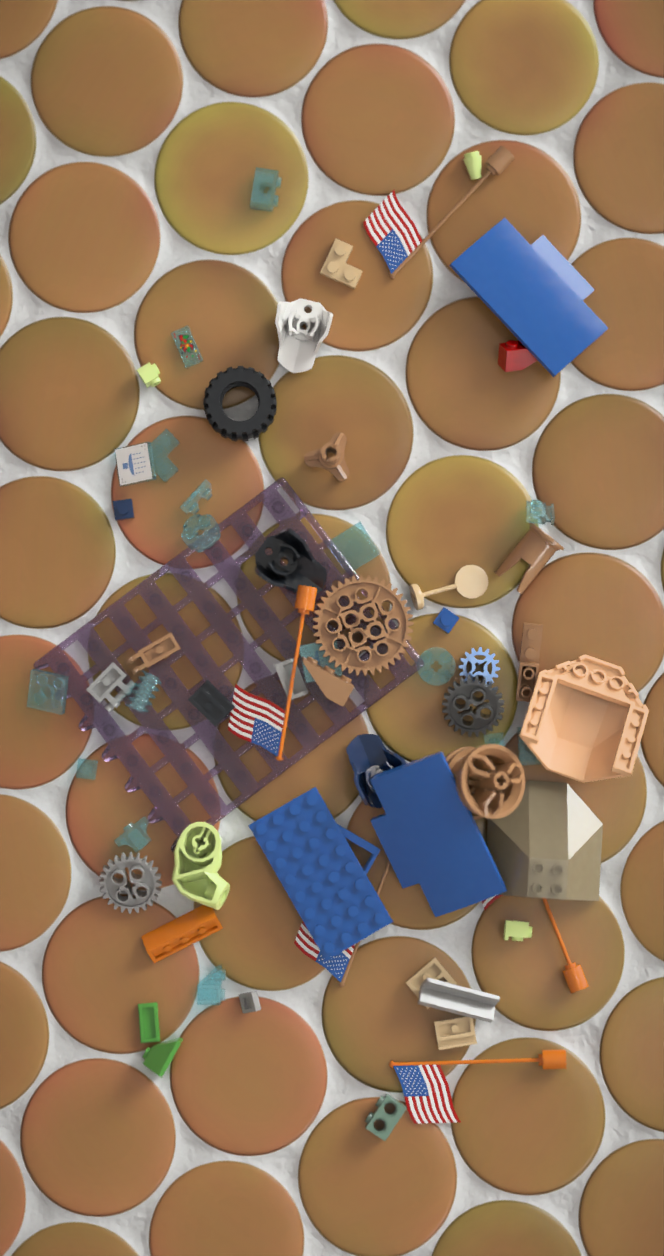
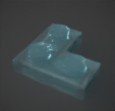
[148,429,180,483]

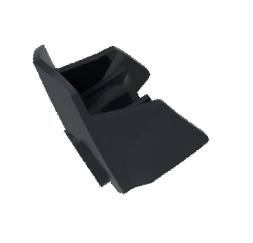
[254,528,327,595]

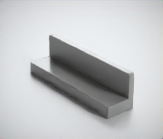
[418,978,500,1023]

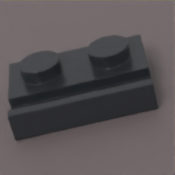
[188,680,235,727]

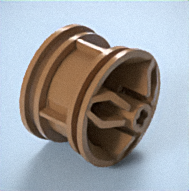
[445,744,525,820]

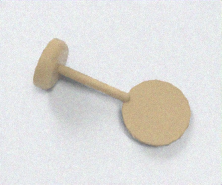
[409,565,488,610]

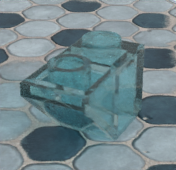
[197,964,226,1005]

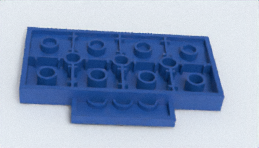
[449,218,608,377]
[370,751,507,917]

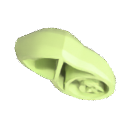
[172,822,230,910]

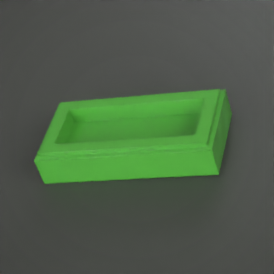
[138,1002,161,1043]

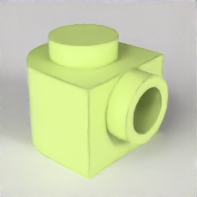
[136,362,161,388]

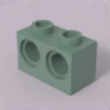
[364,1094,407,1141]

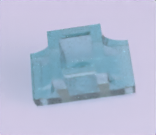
[114,816,152,853]

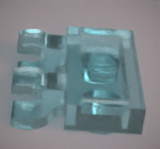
[180,479,213,515]

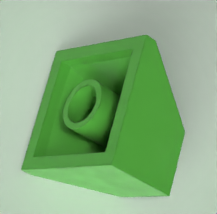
[142,1037,183,1077]

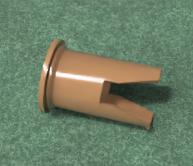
[494,521,565,595]

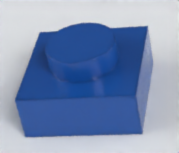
[433,607,459,634]

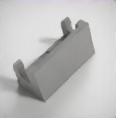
[274,658,309,701]

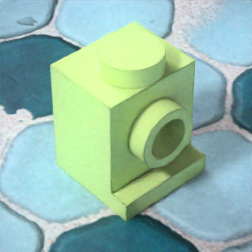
[503,920,532,941]

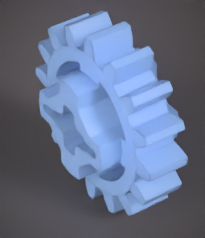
[458,647,500,684]

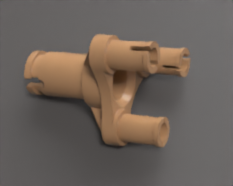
[304,432,349,482]

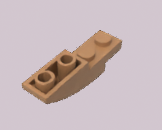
[516,623,543,702]

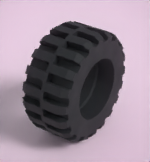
[203,366,277,442]

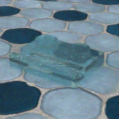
[525,500,555,525]

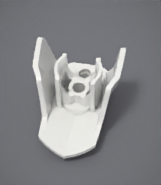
[275,298,333,373]

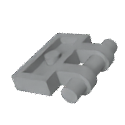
[86,662,136,712]

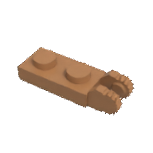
[126,632,181,675]

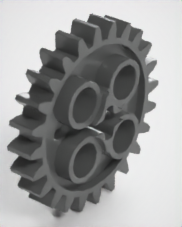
[442,675,504,737]

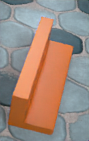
[141,905,223,963]

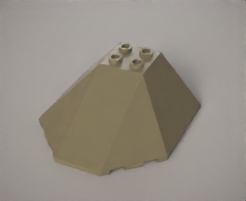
[486,780,603,901]

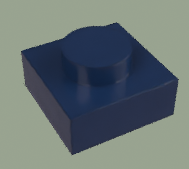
[113,499,135,521]

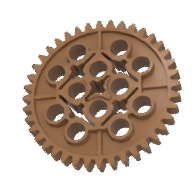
[312,575,414,676]

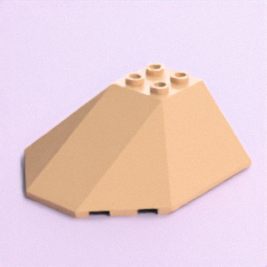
[520,654,649,783]

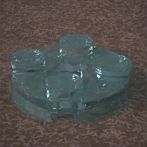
[181,514,221,553]
[417,647,456,686]

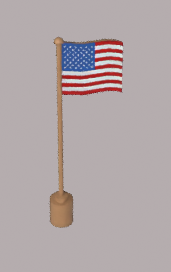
[363,146,515,279]
[294,860,391,987]

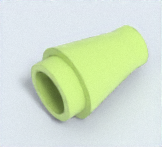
[463,151,482,180]

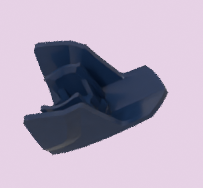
[346,734,407,808]

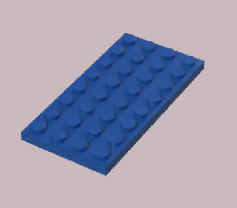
[248,787,393,961]

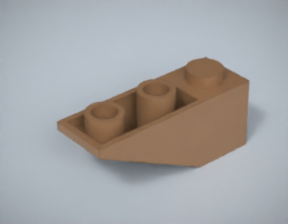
[301,656,354,707]

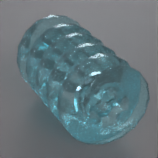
[125,670,162,713]

